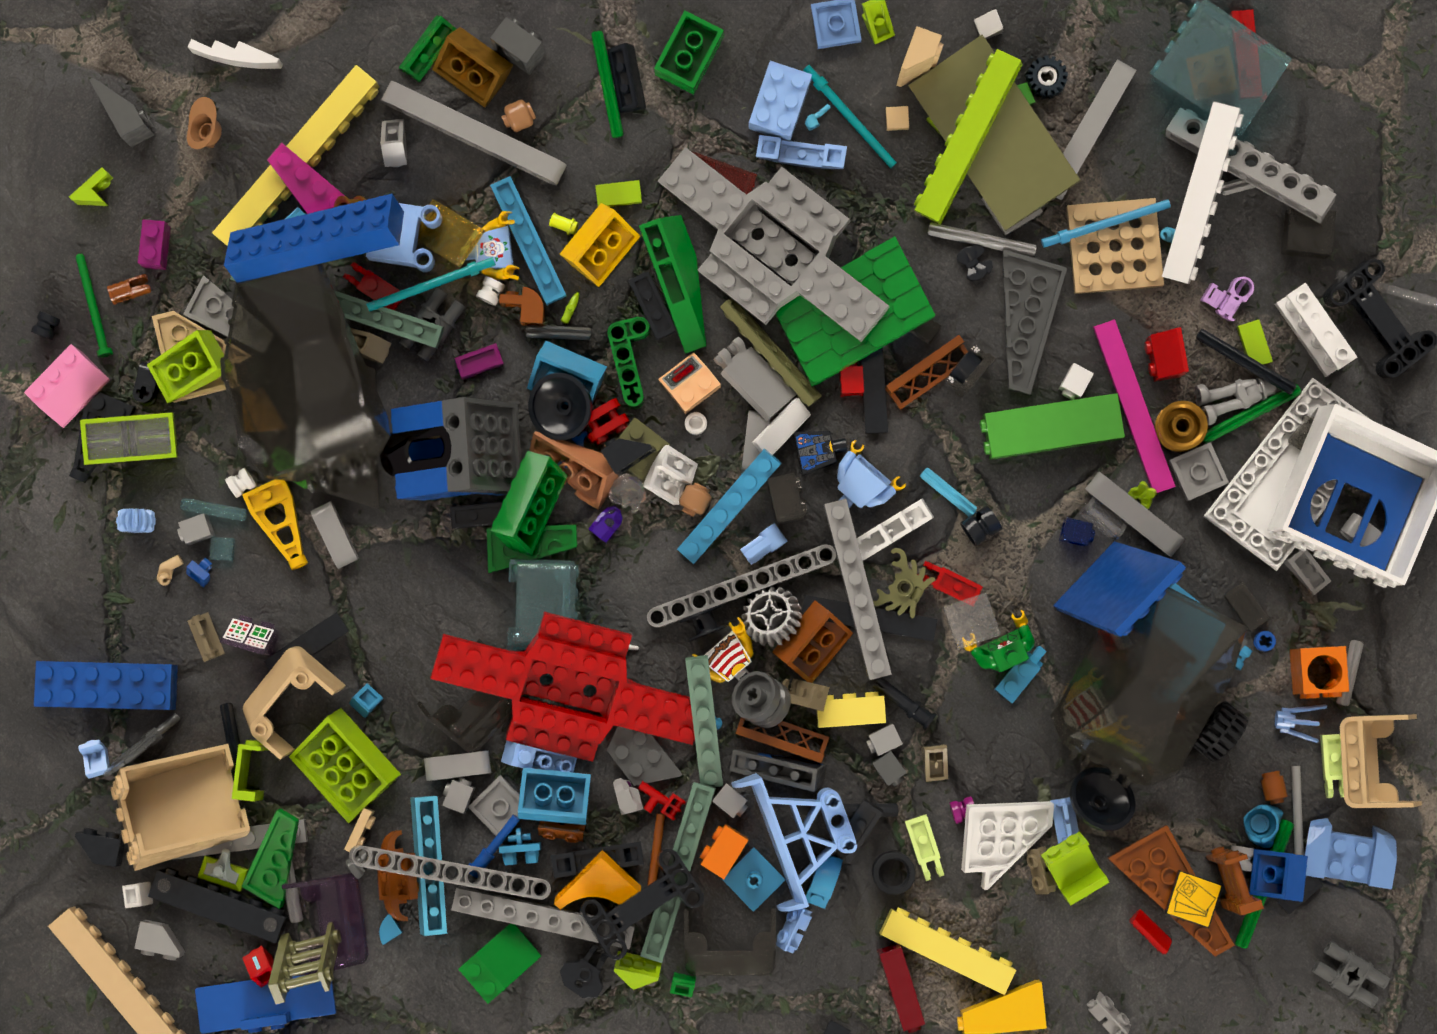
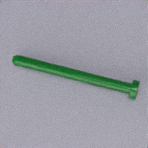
[76,254,113,358]

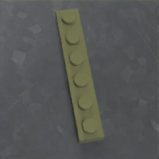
[720,298,822,407]

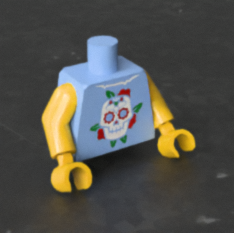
[462,211,520,280]

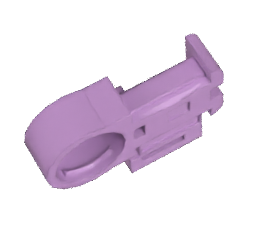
[1200,277,1254,321]

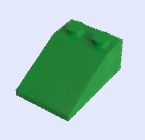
[458,923,542,1004]

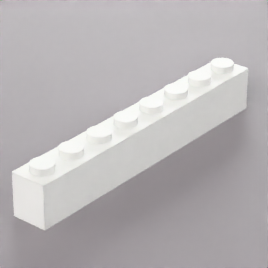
[1162,101,1244,284]

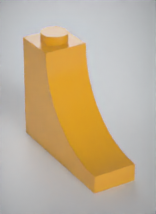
[554,850,641,910]

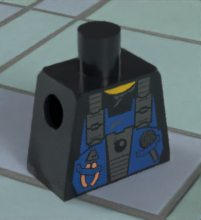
[793,431,847,476]

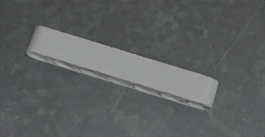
[1056,59,1136,200]

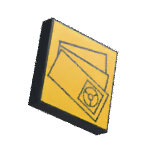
[1164,870,1223,928]

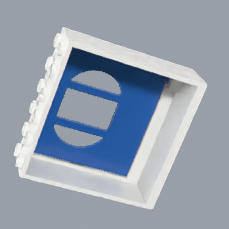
[1267,404,1437,588]

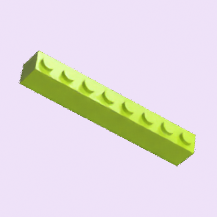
[914,49,1023,225]

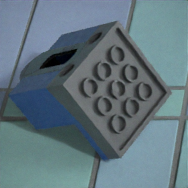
[379,397,521,501]

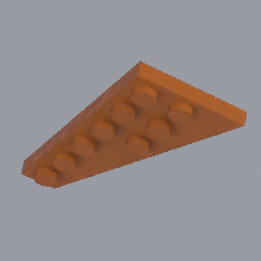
[1107,825,1235,956]

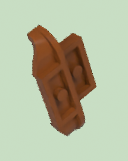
[377,830,419,921]

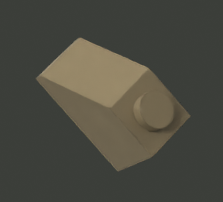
[339,327,391,364]

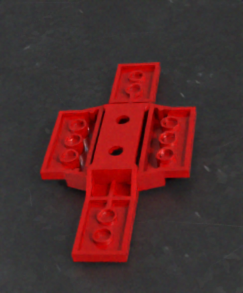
[430,612,695,762]

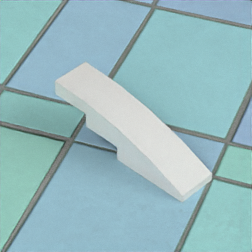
[188,39,283,69]
[857,498,934,561]

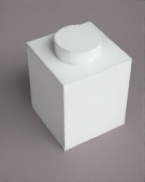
[1059,363,1094,400]

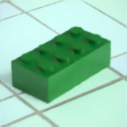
[491,451,568,555]

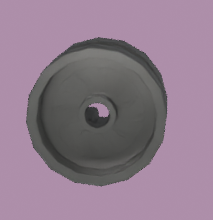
[732,671,791,728]

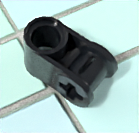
[132,361,160,407]

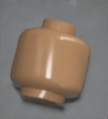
[501,100,536,132]
[679,482,712,517]

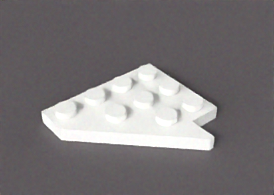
[961,801,1054,890]

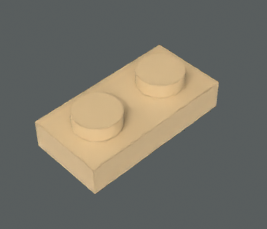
[344,807,376,852]

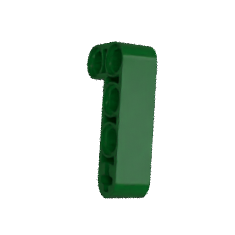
[608,317,650,409]

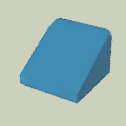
[349,683,384,718]

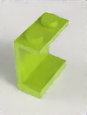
[232,740,269,802]
[1041,831,1109,906]

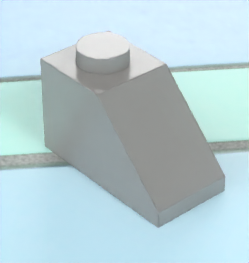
[380,119,407,167]

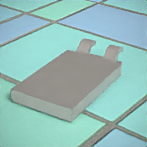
[713,337,797,421]

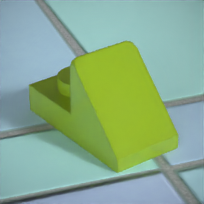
[862,0,895,44]
[69,167,113,206]

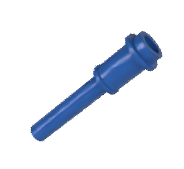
[468,814,520,878]

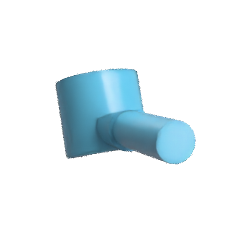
[805,104,831,131]

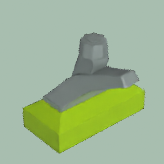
[198,849,249,892]

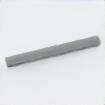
[1291,766,1304,855]

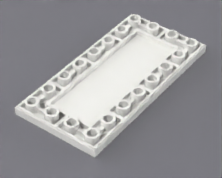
[1204,378,1371,571]

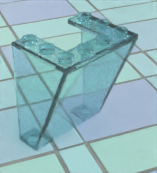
[1150,0,1292,136]

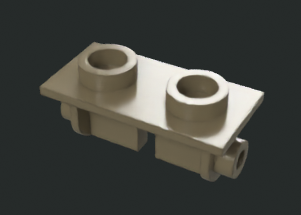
[187,612,225,662]
[1027,846,1057,894]

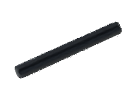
[1196,329,1296,395]

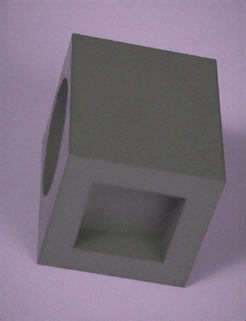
[871,751,907,787]

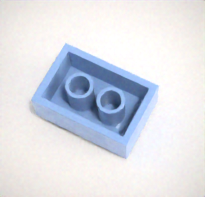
[749,61,812,141]

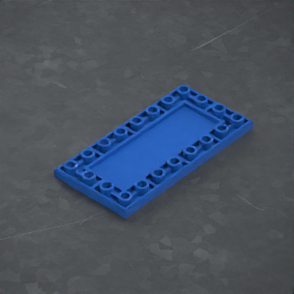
[1053,541,1186,637]

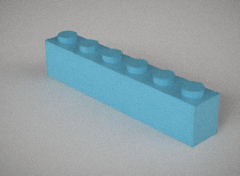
[411,796,447,936]

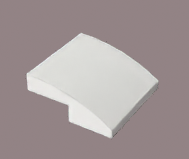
[643,445,698,505]

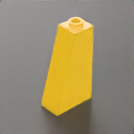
[957,980,1047,1034]

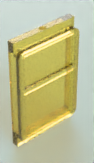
[417,199,485,268]

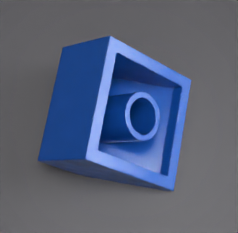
[1250,849,1308,902]

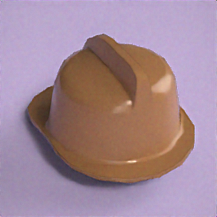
[187,97,222,150]

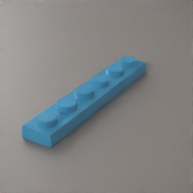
[490,176,566,305]
[677,449,782,564]

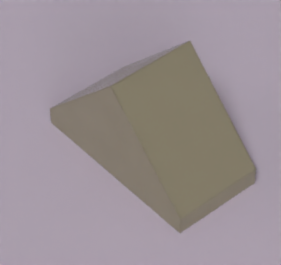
[921,744,948,782]

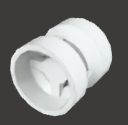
[476,276,505,306]
[225,467,256,498]

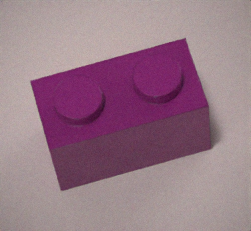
[138,219,171,270]

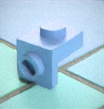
[78,740,110,779]

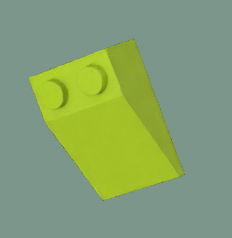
[147,330,232,403]

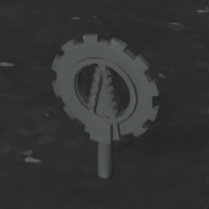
[103,713,181,777]

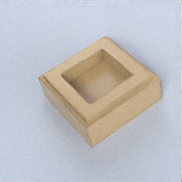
[885,106,909,131]

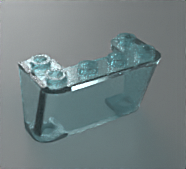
[507,559,579,650]

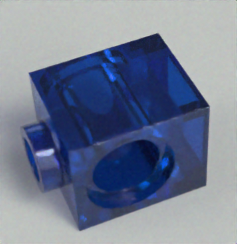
[1059,517,1095,547]

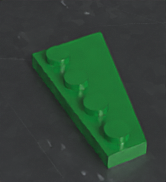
[487,525,578,573]
[241,808,299,909]

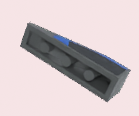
[730,749,826,792]

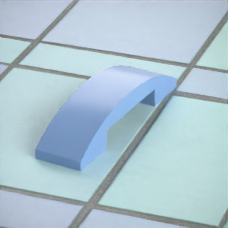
[756,135,847,169]

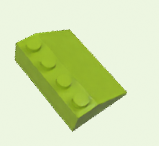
[289,708,401,823]

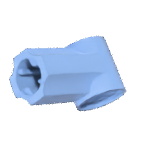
[740,523,788,565]

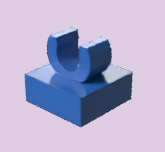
[186,558,212,588]

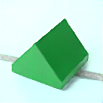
[670,972,696,997]

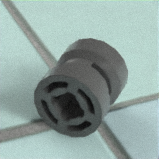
[345,849,372,879]

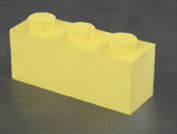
[816,692,886,728]

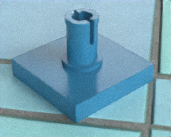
[722,847,786,912]

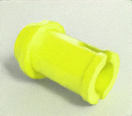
[549,213,579,235]

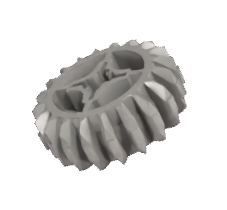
[742,586,802,647]

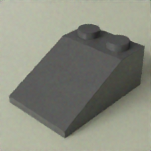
[89,78,155,148]

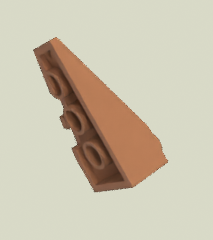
[530,432,618,510]

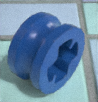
[1253,631,1276,651]

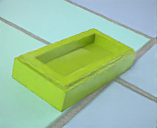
[595,180,642,207]
[1237,320,1273,365]

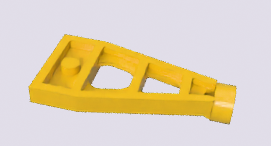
[242,476,308,570]

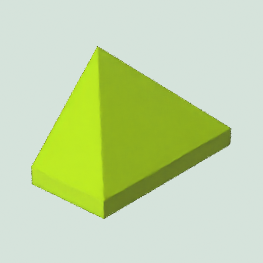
[614,951,662,990]

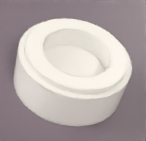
[685,412,707,435]

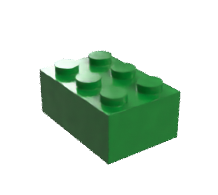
[654,10,724,95]

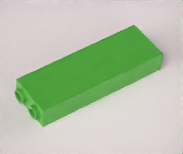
[980,393,1125,460]

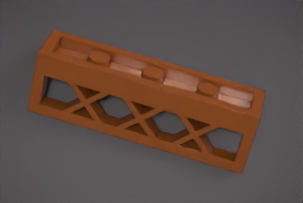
[885,335,968,410]
[735,717,829,763]

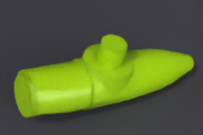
[561,292,579,324]

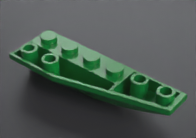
[639,215,706,354]

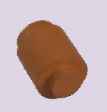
[1261,771,1288,805]

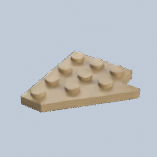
[152,311,252,403]

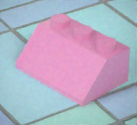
[24,344,110,428]

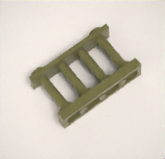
[268,922,341,1004]

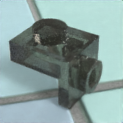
[1288,415,1315,450]

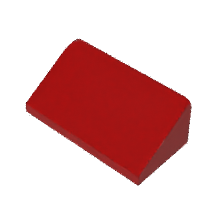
[1129,909,1172,954]

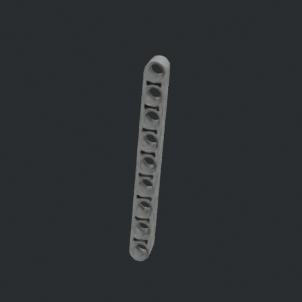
[381,81,567,186]
[647,544,836,628]
[349,845,551,900]

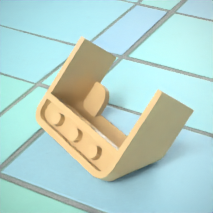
[243,646,346,760]
[1340,714,1422,808]

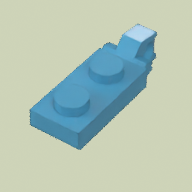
[994,646,1047,703]

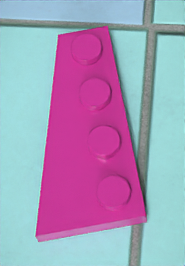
[267,143,345,214]

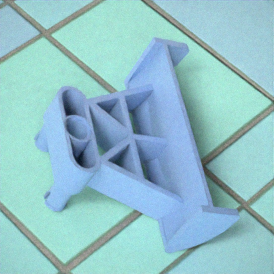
[731,773,857,911]

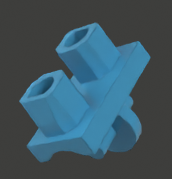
[499,827,542,865]

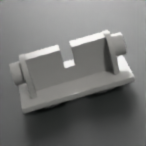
[1087,991,1131,1034]

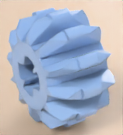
[116,508,156,533]

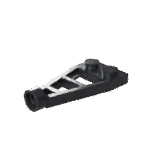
[69,392,135,483]

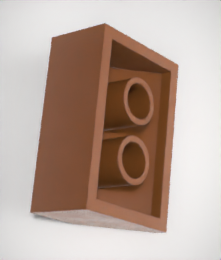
[772,601,853,683]

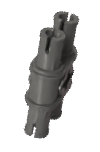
[399,288,466,362]
[1312,941,1390,1008]

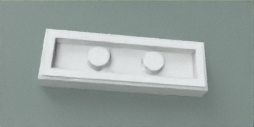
[752,398,811,455]

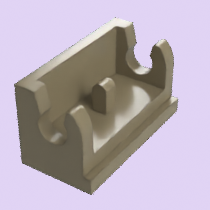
[782,678,830,711]

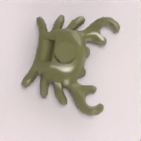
[873,548,935,618]

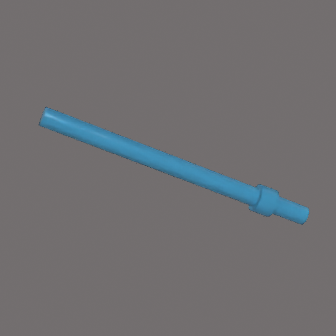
[1041,199,1171,248]

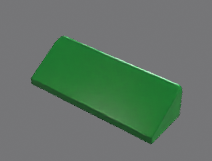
[399,15,456,83]

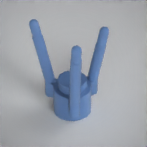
[1275,704,1327,743]

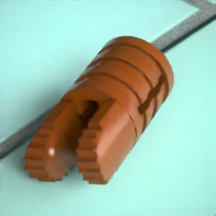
[107,274,151,305]

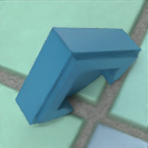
[379,914,403,945]

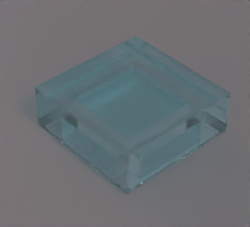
[210,537,235,561]

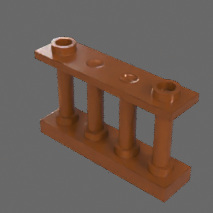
[1205,846,1264,915]

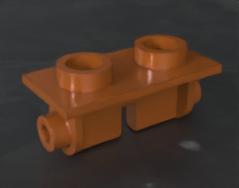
[538,821,585,843]

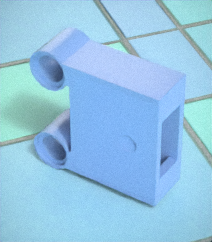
[366,203,442,272]

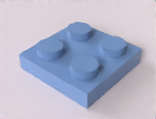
[811,0,862,49]

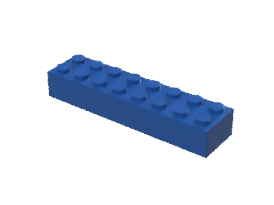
[224,194,404,283]

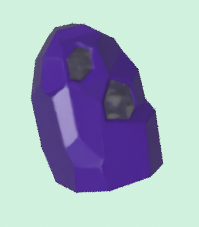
[588,506,623,544]

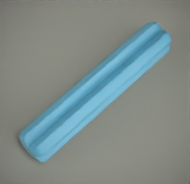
[920,468,977,517]

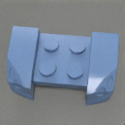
[1304,818,1397,889]

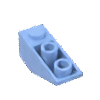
[501,740,577,773]

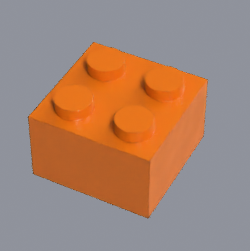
[699,824,748,879]

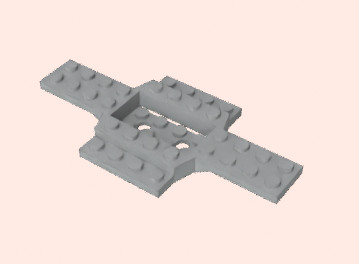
[657,147,890,342]

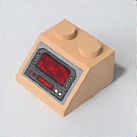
[658,352,721,415]

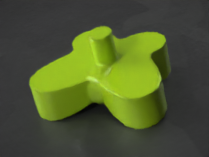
[1128,481,1157,509]

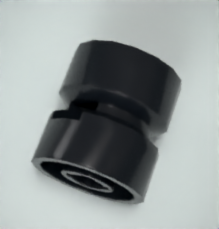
[960,505,1002,546]

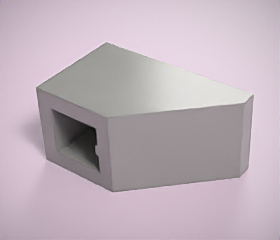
[134,920,185,960]

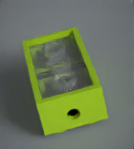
[80,412,178,465]

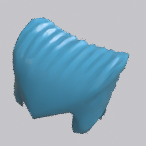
[1243,804,1283,848]

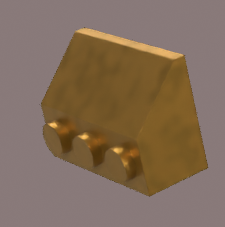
[432,27,513,107]

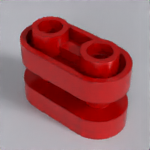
[586,398,630,445]

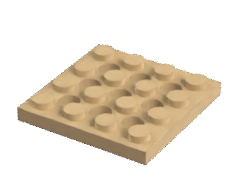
[1066,198,1164,294]

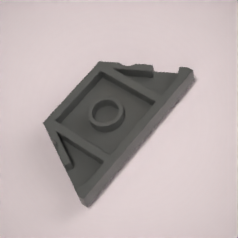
[607,726,682,786]

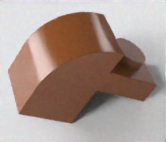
[499,287,545,326]

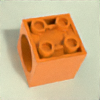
[1290,646,1349,699]

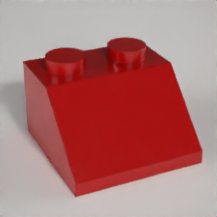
[1144,327,1189,382]

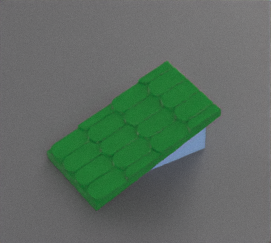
[775,236,935,387]

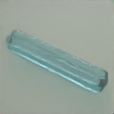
[180,498,247,521]

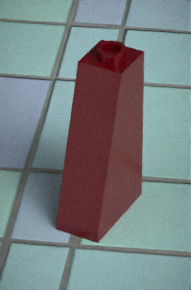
[877,943,925,1033]

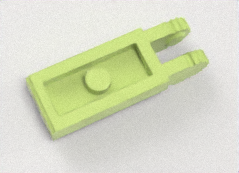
[1320,734,1344,798]
[905,814,944,881]

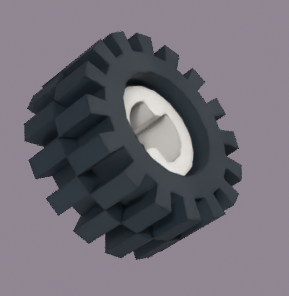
[1026,56,1068,99]

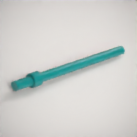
[803,65,897,169]
[366,257,496,312]

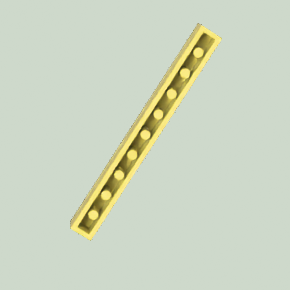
[212,65,379,246]

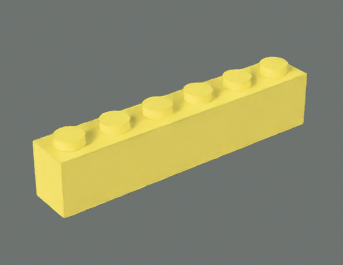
[879,907,1016,995]

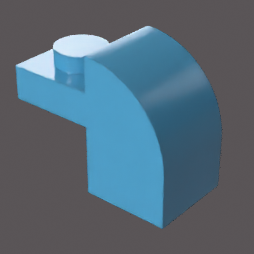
[805,855,843,909]

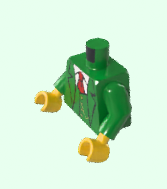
[962,610,1035,672]

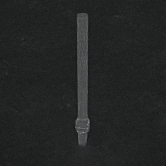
[1336,270,1437,307]

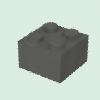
[490,17,545,75]

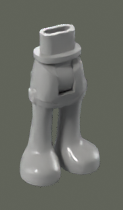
[1194,377,1275,425]

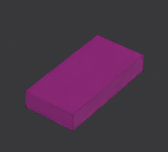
[454,343,504,380]

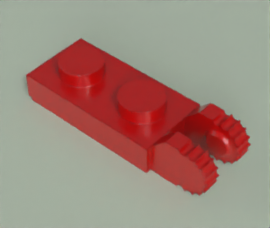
[343,262,403,311]
[923,561,983,607]

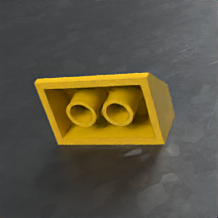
[560,203,641,287]

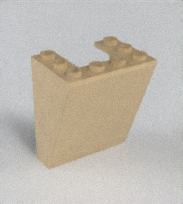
[111,744,250,871]

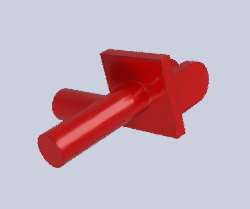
[638,781,687,821]

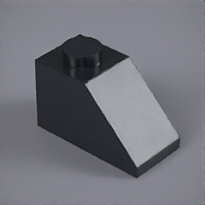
[601,438,657,475]

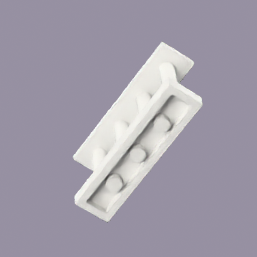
[1275,283,1357,377]

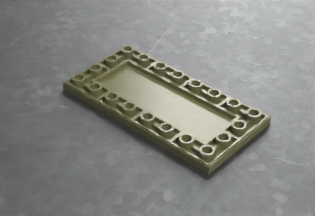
[908,35,1081,231]

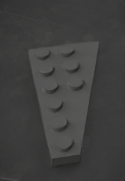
[1002,249,1067,396]

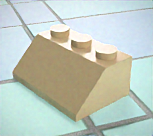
[896,26,944,87]

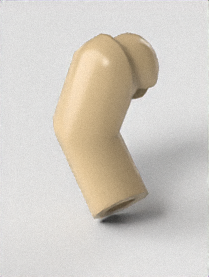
[157,554,184,586]

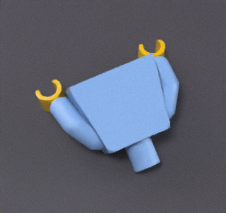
[837,440,906,508]

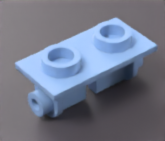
[1050,797,1079,844]
[775,908,812,953]

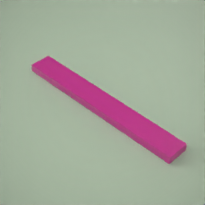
[1093,319,1176,493]

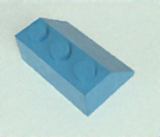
[527,341,607,406]

